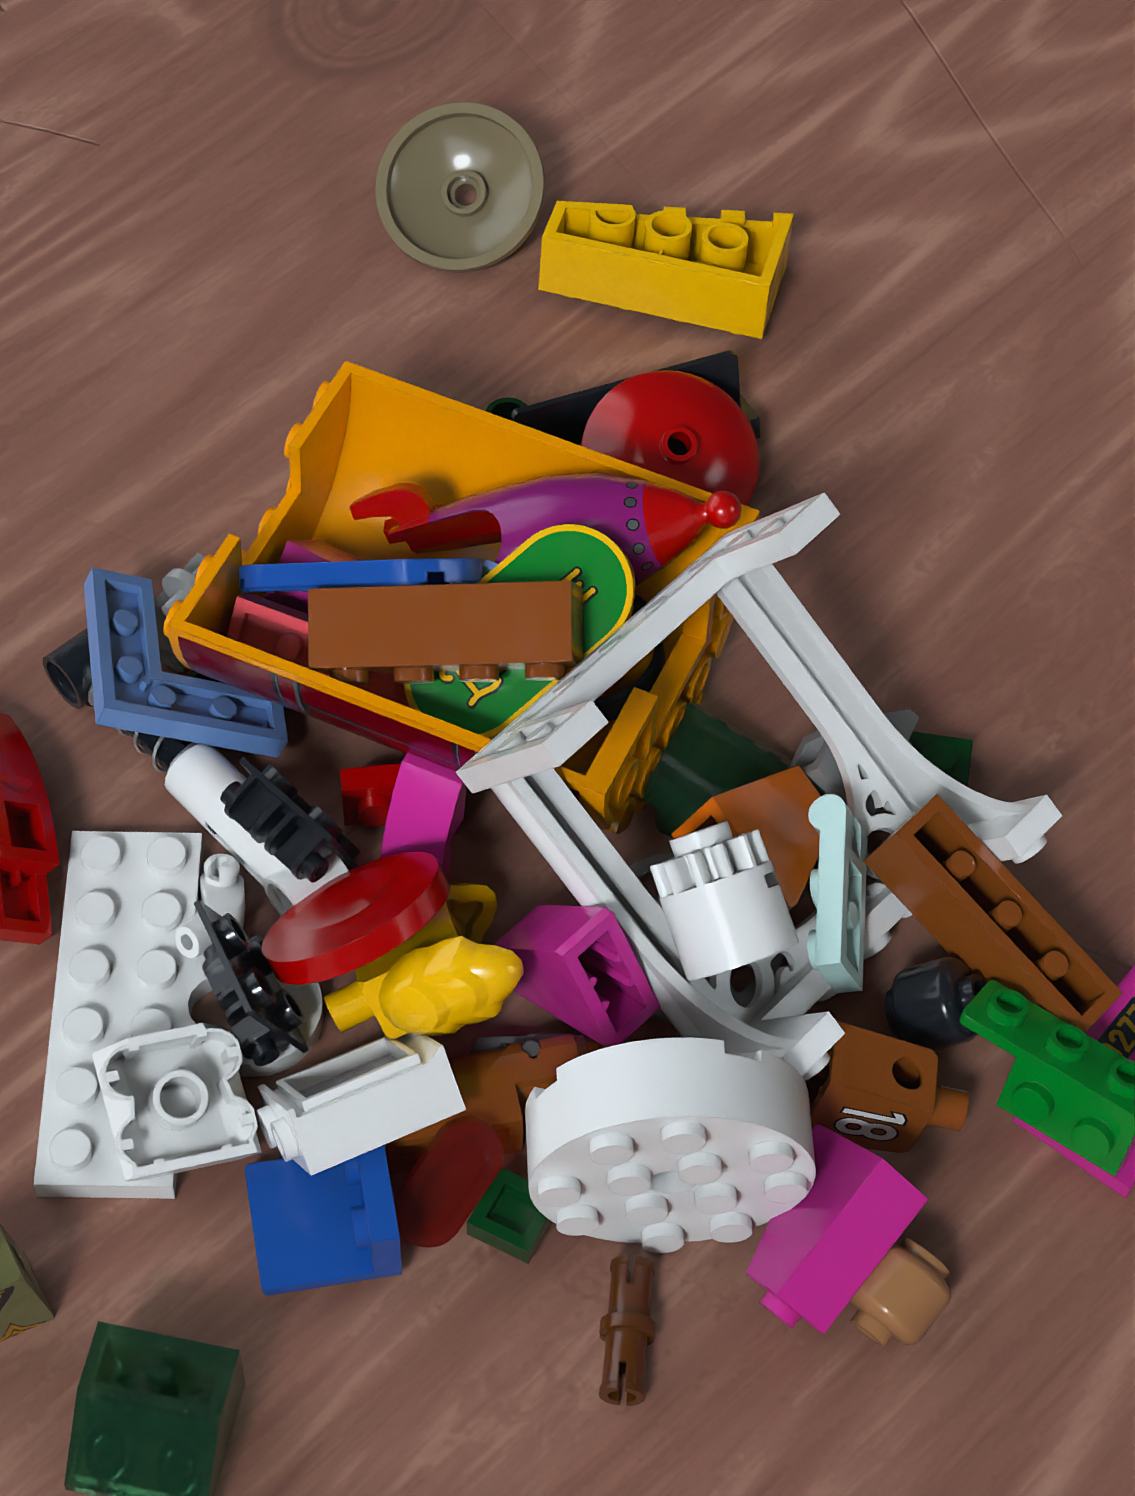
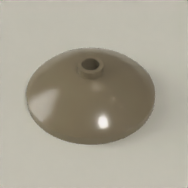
[375,102,545,273]

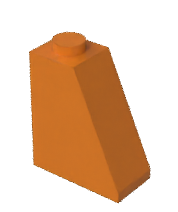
[671,765,821,910]

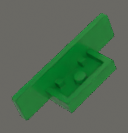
[959,980,1135,1177]

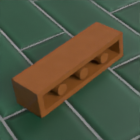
[308,581,584,686]
[863,794,1123,1033]

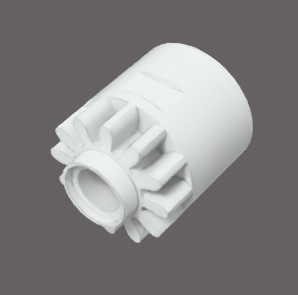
[650,821,799,981]

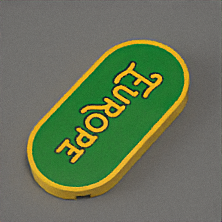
[404,524,636,739]

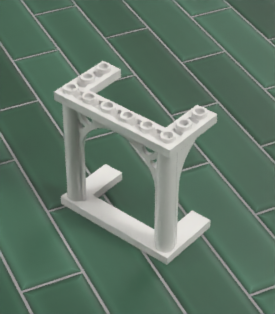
[456,492,1062,1081]

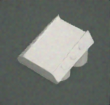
[92,1023,262,1182]

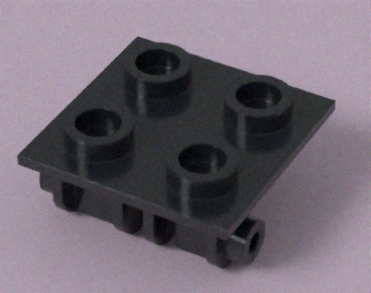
[220,757,361,883]
[194,900,309,1066]

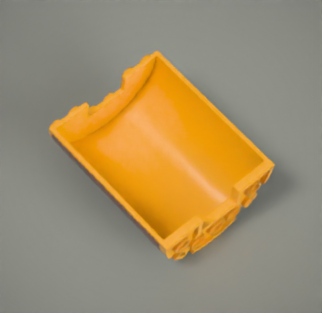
[163,360,760,834]

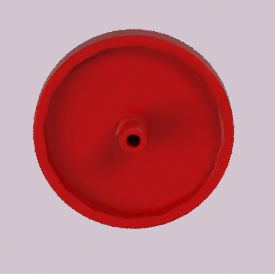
[261,851,450,985]

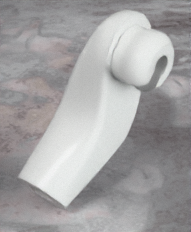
[175,854,245,958]

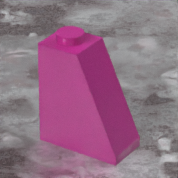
[494,904,661,1047]
[745,1123,928,1335]

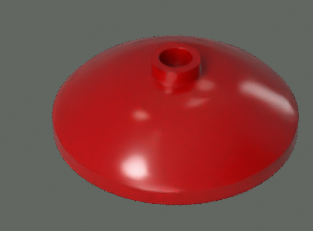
[580,370,759,506]

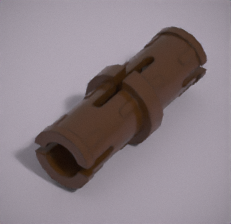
[599,1255,656,1406]

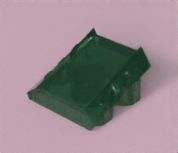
[642,702,792,838]

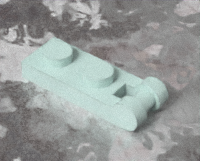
[807,794,868,993]

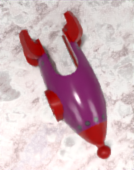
[349,473,742,586]

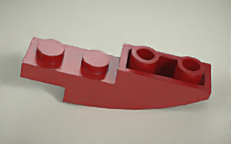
[0,713,60,945]

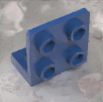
[245,1145,402,1296]

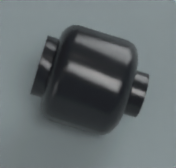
[885,957,986,1051]

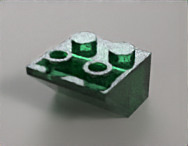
[64,1321,245,1496]

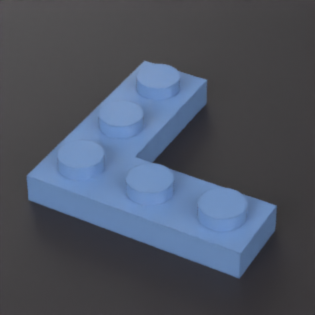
[84,567,288,758]

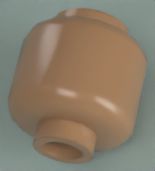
[849,1238,951,1347]

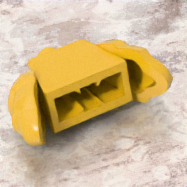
[324,883,524,1039]

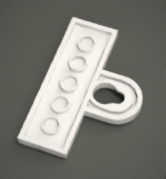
[33,831,324,1199]

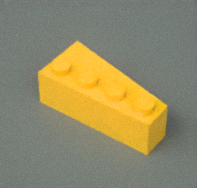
[538,201,794,339]

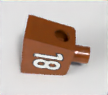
[805,1021,969,1153]

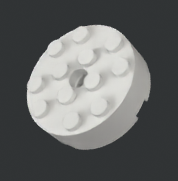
[525,1037,816,1253]

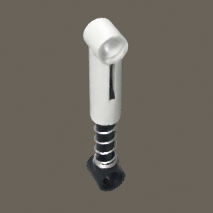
[43,628,349,916]

